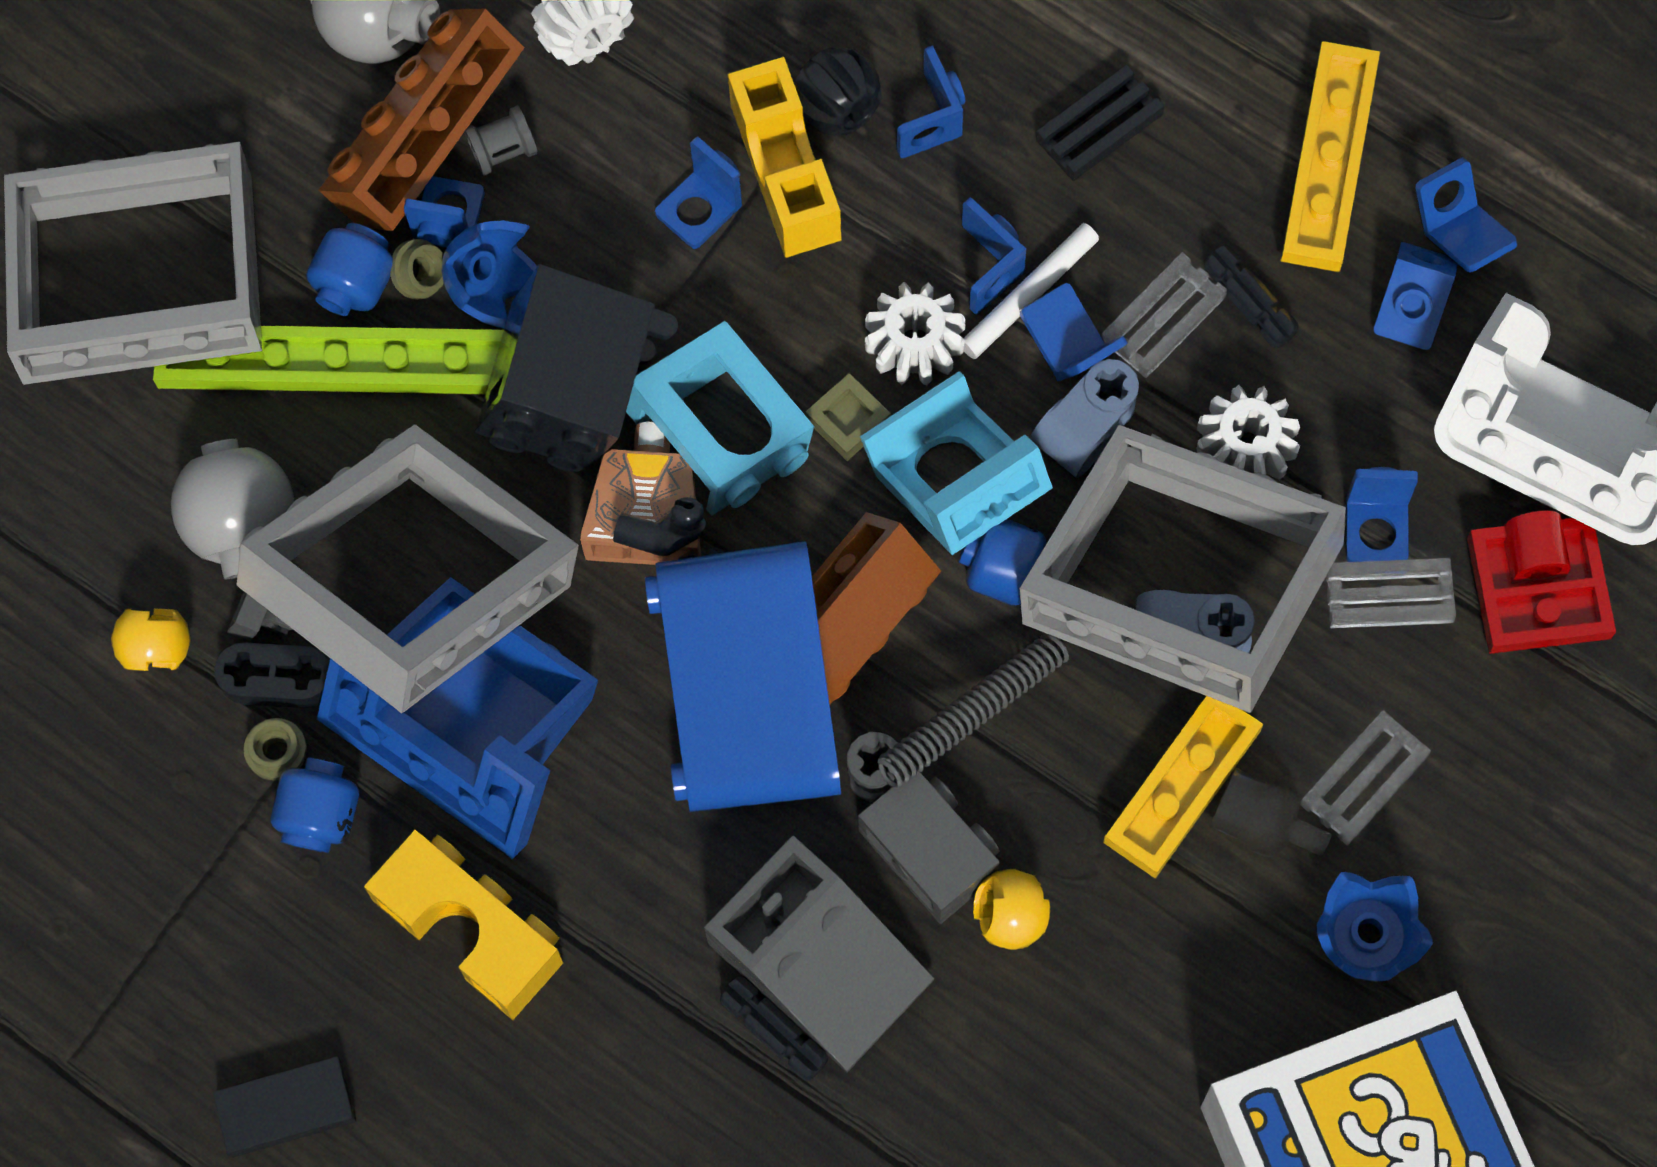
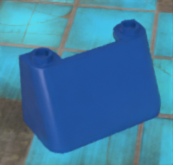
[645,541,841,812]

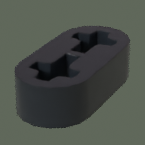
[214,643,329,708]

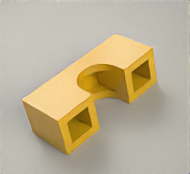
[728,57,841,258]
[364,830,563,1020]

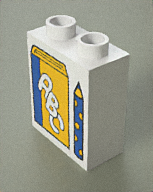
[1200,991,1534,1167]

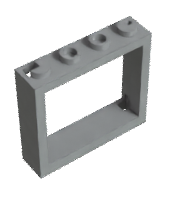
[4,142,262,385]
[237,424,579,713]
[1020,425,1346,713]

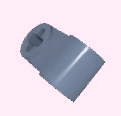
[1030,359,1139,478]
[1135,590,1255,653]

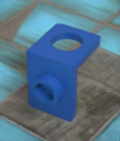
[897,46,965,158]
[655,136,742,249]
[1415,158,1517,272]
[403,176,485,247]
[962,197,1026,315]
[1374,242,1458,350]
[1019,283,1128,382]
[1346,467,1418,565]

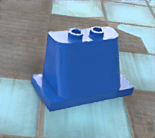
[317,577,598,859]

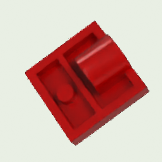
[1467,511,1616,654]

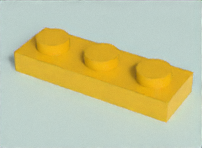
[1103,696,1263,879]

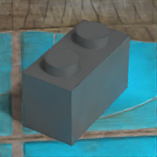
[858,772,1000,924]

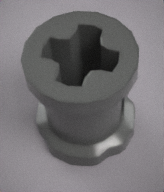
[464,106,537,176]
[847,732,903,802]

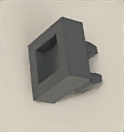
[226,591,292,643]

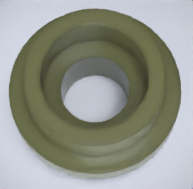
[390,239,444,299]
[244,718,307,780]

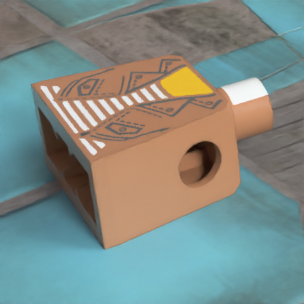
[580,422,701,565]

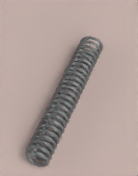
[877,634,1069,788]

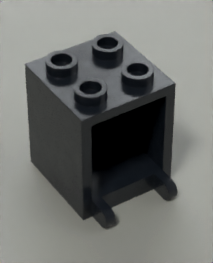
[475,264,678,472]

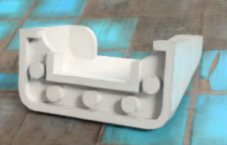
[1434,293,1657,545]

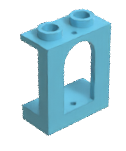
[626,321,815,516]
[860,371,1053,555]

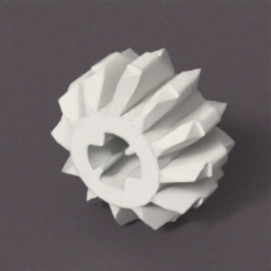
[531,0,634,66]
[865,281,965,386]
[1196,385,1300,480]

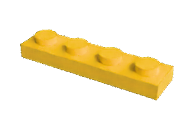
[1281,41,1380,272]

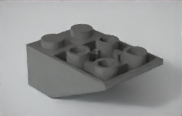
[704,835,934,1072]

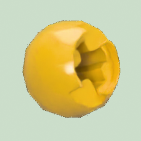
[111,608,191,671]
[973,869,1050,950]

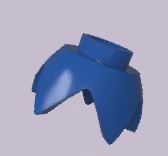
[441,220,537,329]
[1317,872,1433,982]

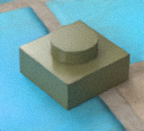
[805,373,891,461]

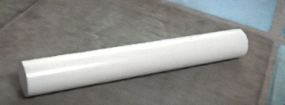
[964,223,1099,359]

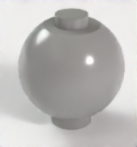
[310,0,440,63]
[171,439,294,579]

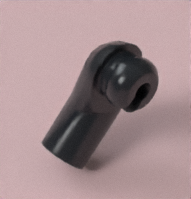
[613,497,706,556]

